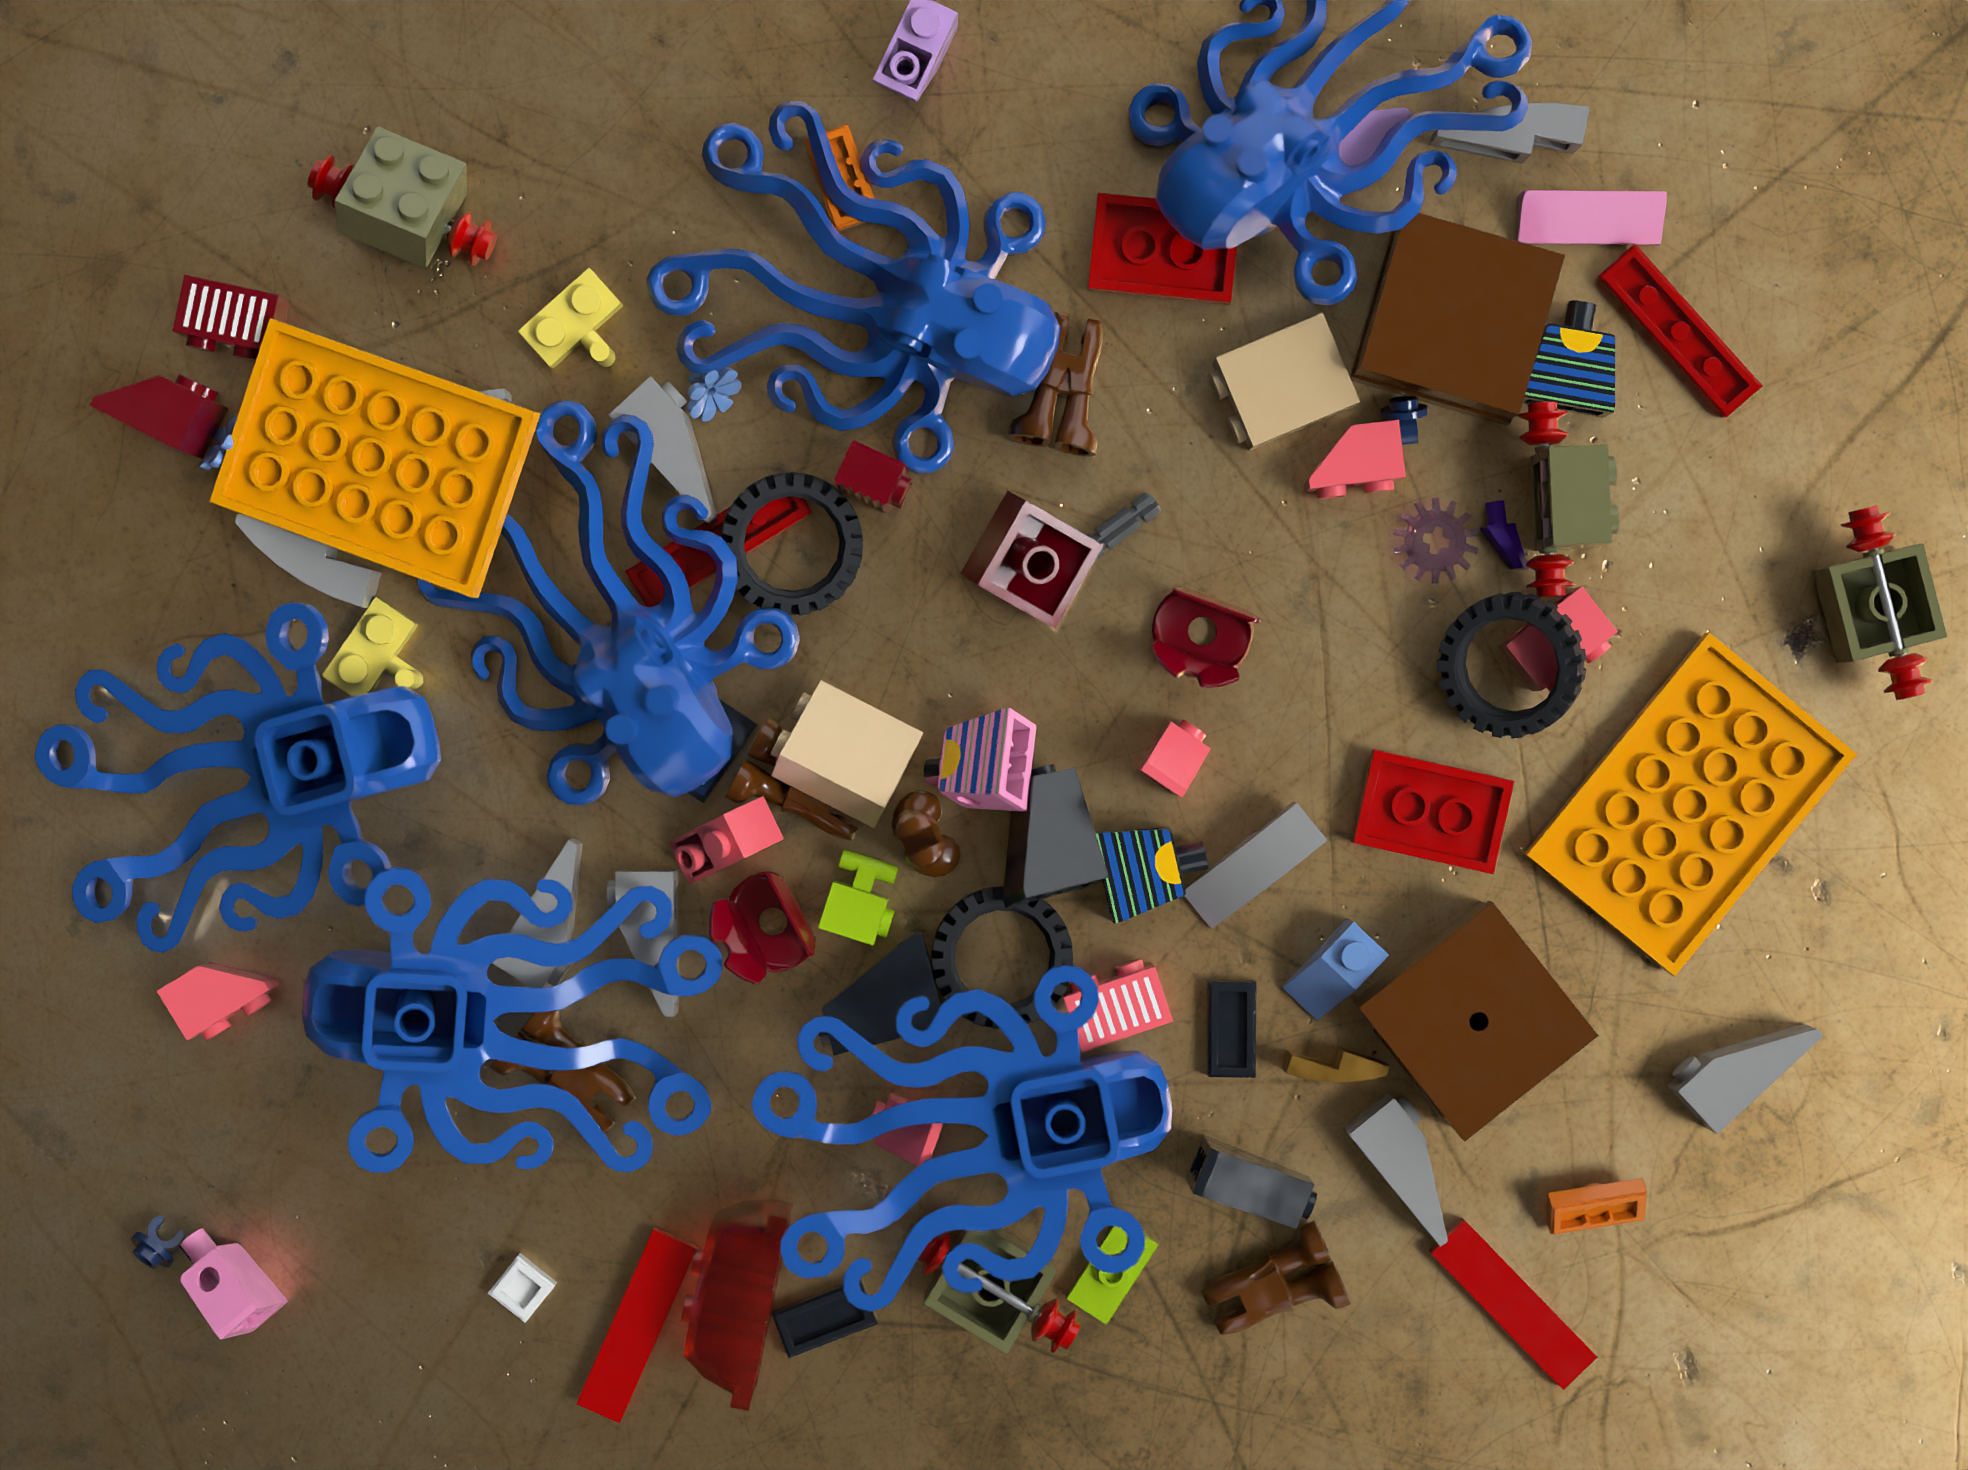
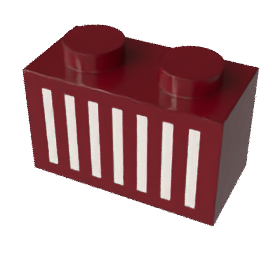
[172,274,290,362]

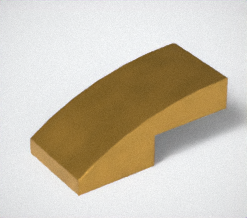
[1281,1047,1390,1082]

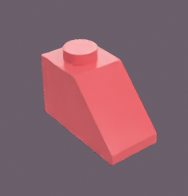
[1136,719,1211,798]
[872,1092,943,1166]

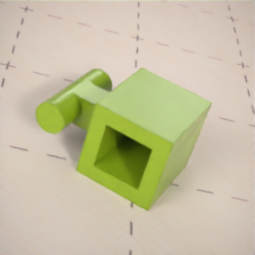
[818,849,899,946]

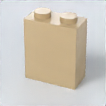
[1209,313,1360,451]
[770,680,924,829]

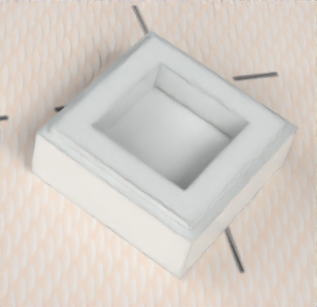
[488,1253,557,1323]

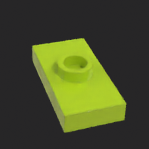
[1066,1225,1158,1325]

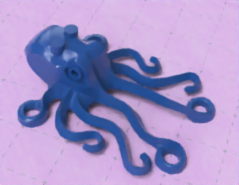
[1129,0,1532,306]
[646,101,1061,474]
[416,400,800,805]
[35,602,442,953]
[302,867,723,1173]
[751,965,1173,1312]

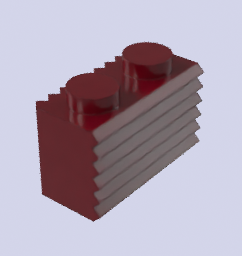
[834,440,913,513]

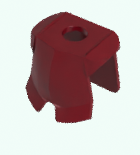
[1151,587,1261,688]
[709,871,816,985]

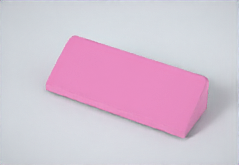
[1517,190,1667,245]

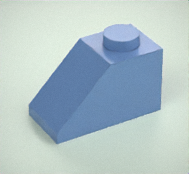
[1282,918,1389,1020]

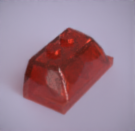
[681,1199,794,1411]

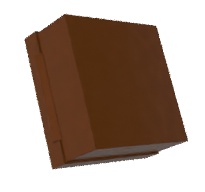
[1349,213,1565,426]
[1352,901,1599,1141]

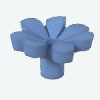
[687,367,742,422]
[198,416,237,471]

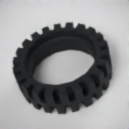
[721,472,863,616]
[1437,592,1587,739]
[931,886,1073,1029]

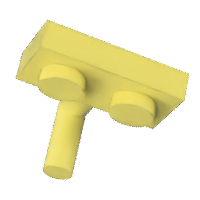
[518,268,623,369]
[322,597,423,697]

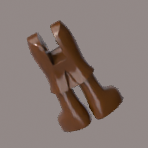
[1007,312,1103,457]
[725,718,859,841]
[892,790,961,878]
[490,1010,637,1133]
[1201,1220,1351,1335]

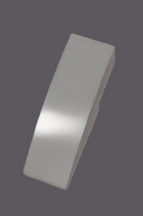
[1430,103,1590,164]
[235,513,382,608]
[1184,802,1327,929]

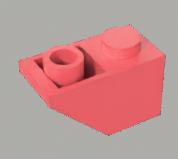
[1304,420,1406,499]
[669,796,784,884]
[157,962,280,1041]

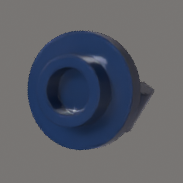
[1380,396,1429,445]
[131,1215,185,1269]

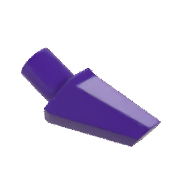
[1480,500,1529,570]

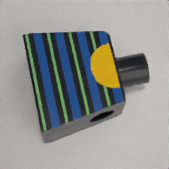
[1523,300,1615,418]
[1095,827,1209,924]

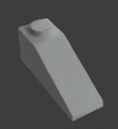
[608,376,718,526]
[493,838,583,988]
[607,869,679,1017]
[1667,1024,1823,1134]
[1343,1092,1448,1247]

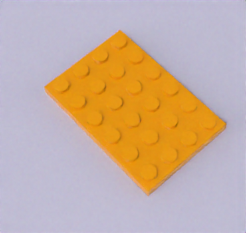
[209,318,540,598]
[1524,632,1857,976]

